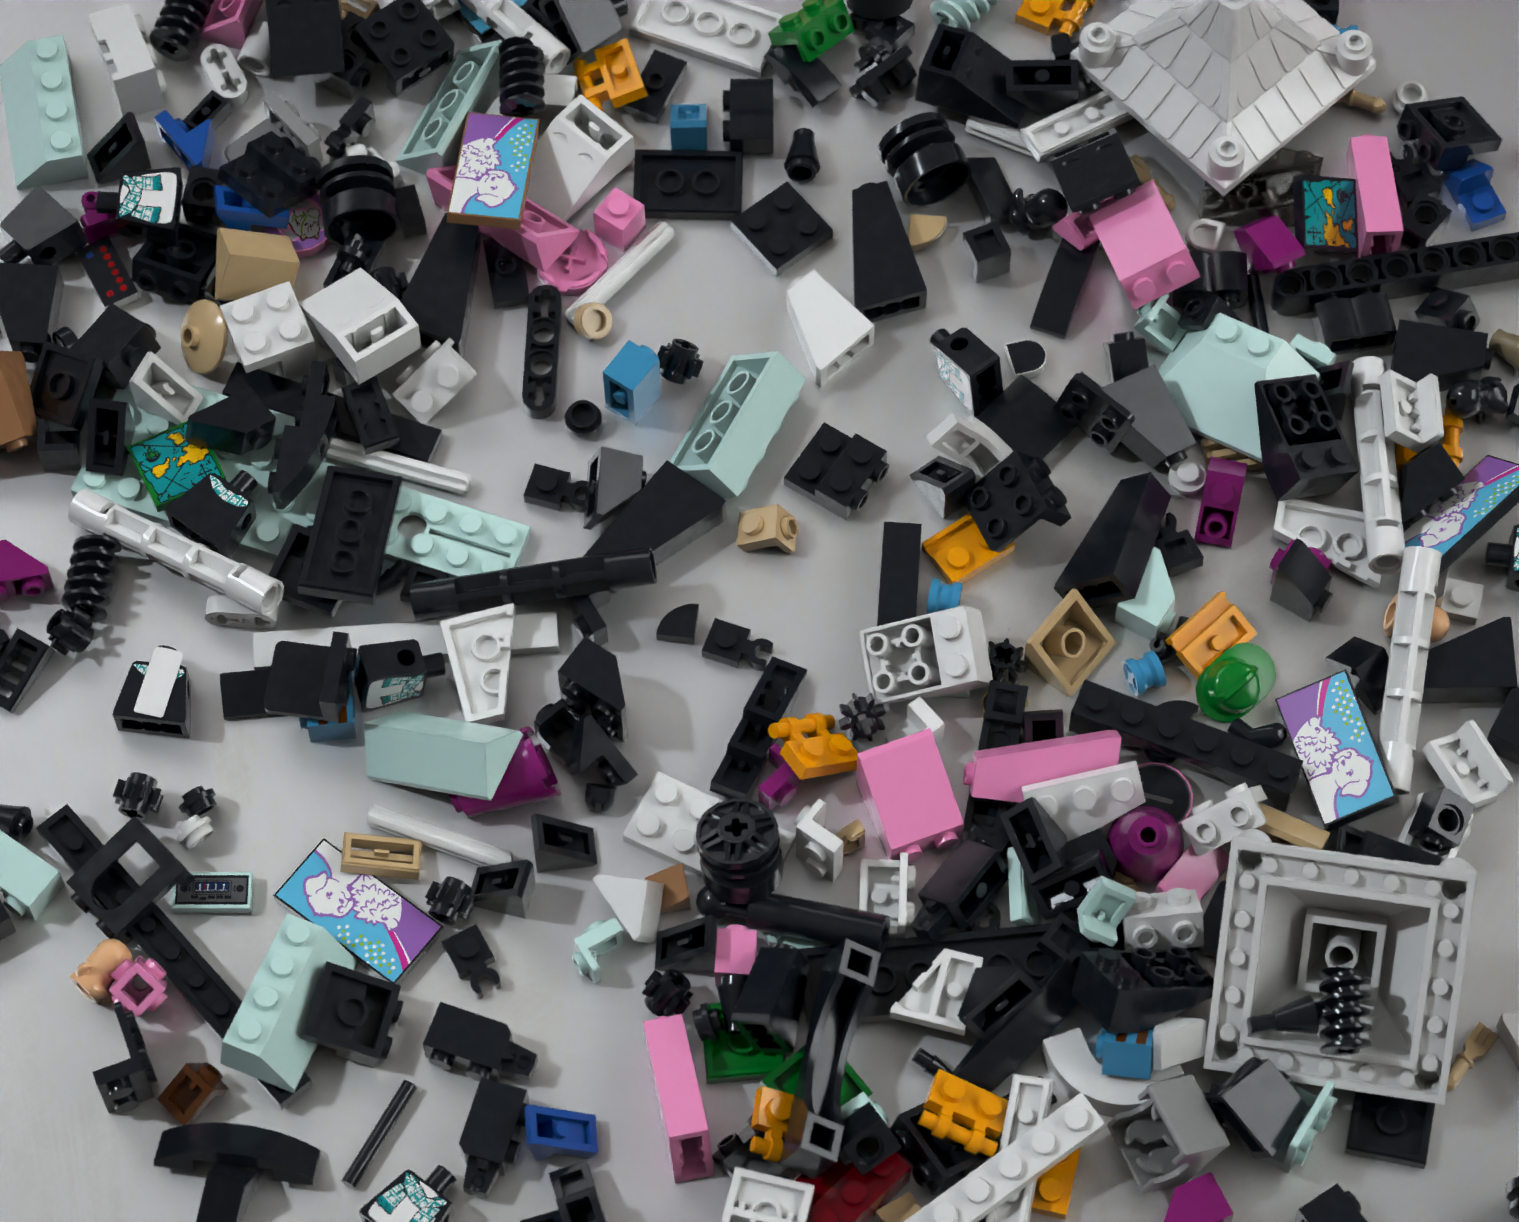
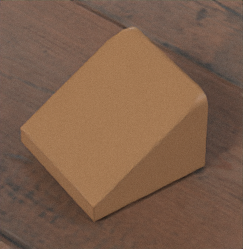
[645,863,691,914]

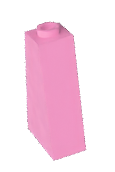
[1346,134,1403,258]
[963,730,1122,803]
[643,1014,715,1183]

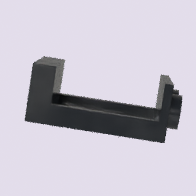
[66,816,195,944]

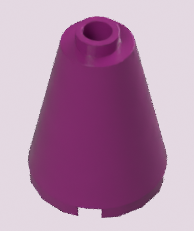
[448,725,561,817]
[1106,806,1184,884]

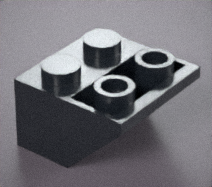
[558,637,628,742]

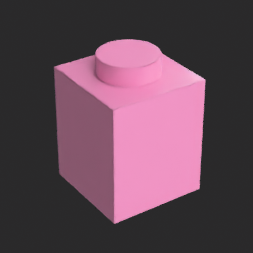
[593,187,646,253]
[714,925,757,986]

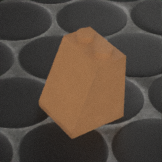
[0,351,38,453]

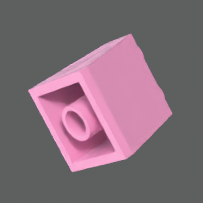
[1087,180,1201,310]
[856,728,964,863]

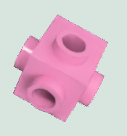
[109,955,168,1018]

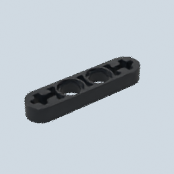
[522,285,563,419]

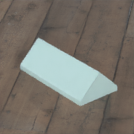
[395,40,502,176]
[364,711,523,801]

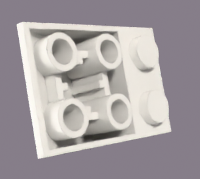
[526,94,634,222]
[299,267,421,385]
[859,605,993,706]

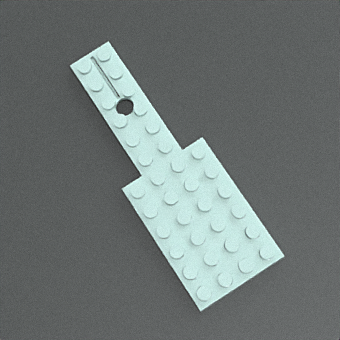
[71,383,531,578]

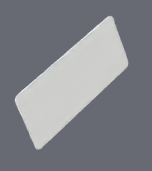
[134,646,184,718]

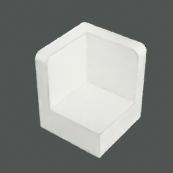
[885,696,945,744]

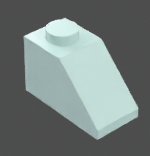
[1114,547,1177,641]
[0,830,65,921]

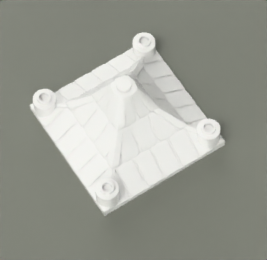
[1070,0,1377,196]
[1203,829,1477,1105]

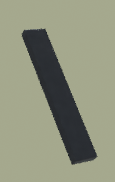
[222,362,443,463]

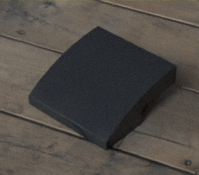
[976,375,1076,459]

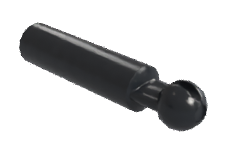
[696,886,890,954]

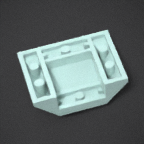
[1158,313,1321,462]

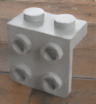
[224,91,323,163]

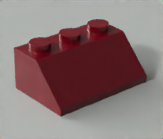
[794,1140,911,1222]

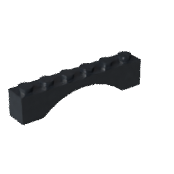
[1068,680,1303,812]
[779,938,881,1179]

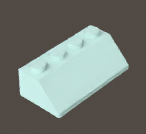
[0,35,89,190]
[669,351,806,498]
[220,913,357,1093]

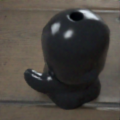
[1009,188,1068,235]
[1446,376,1508,425]

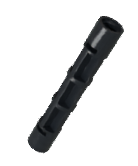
[410,546,657,621]

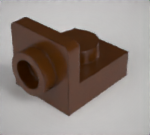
[157,1062,229,1125]

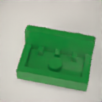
[768,0,854,62]

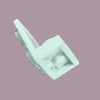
[1246,1079,1337,1173]

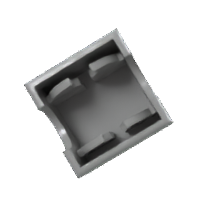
[1107,1075,1230,1194]

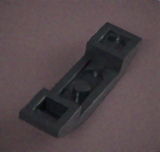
[1030,238,1102,340]
[963,680,1028,836]
[154,1123,320,1185]

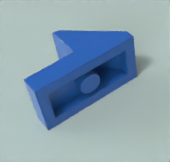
[154,109,215,171]
[1440,159,1507,232]
[214,185,290,231]
[525,1104,598,1161]

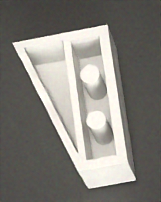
[88,2,168,116]

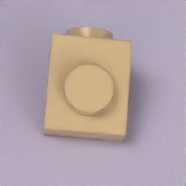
[737,504,798,553]

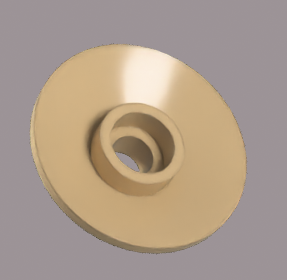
[180,300,228,374]

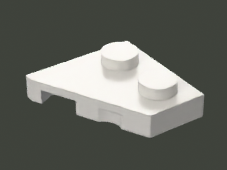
[890,948,983,1036]

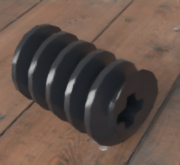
[149,0,215,61]
[499,36,545,117]
[61,535,122,621]
[1319,967,1372,1056]

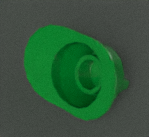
[1195,643,1276,722]

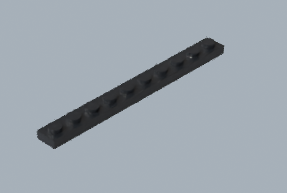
[36,804,313,1109]

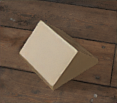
[215,227,300,302]
[1024,589,1117,697]

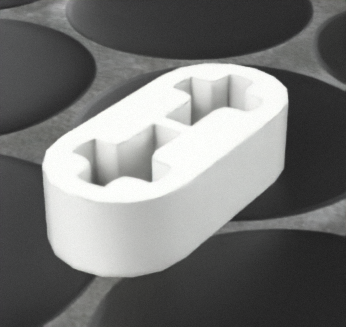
[201,44,249,108]
[205,595,279,629]

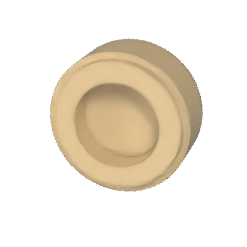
[574,302,612,339]

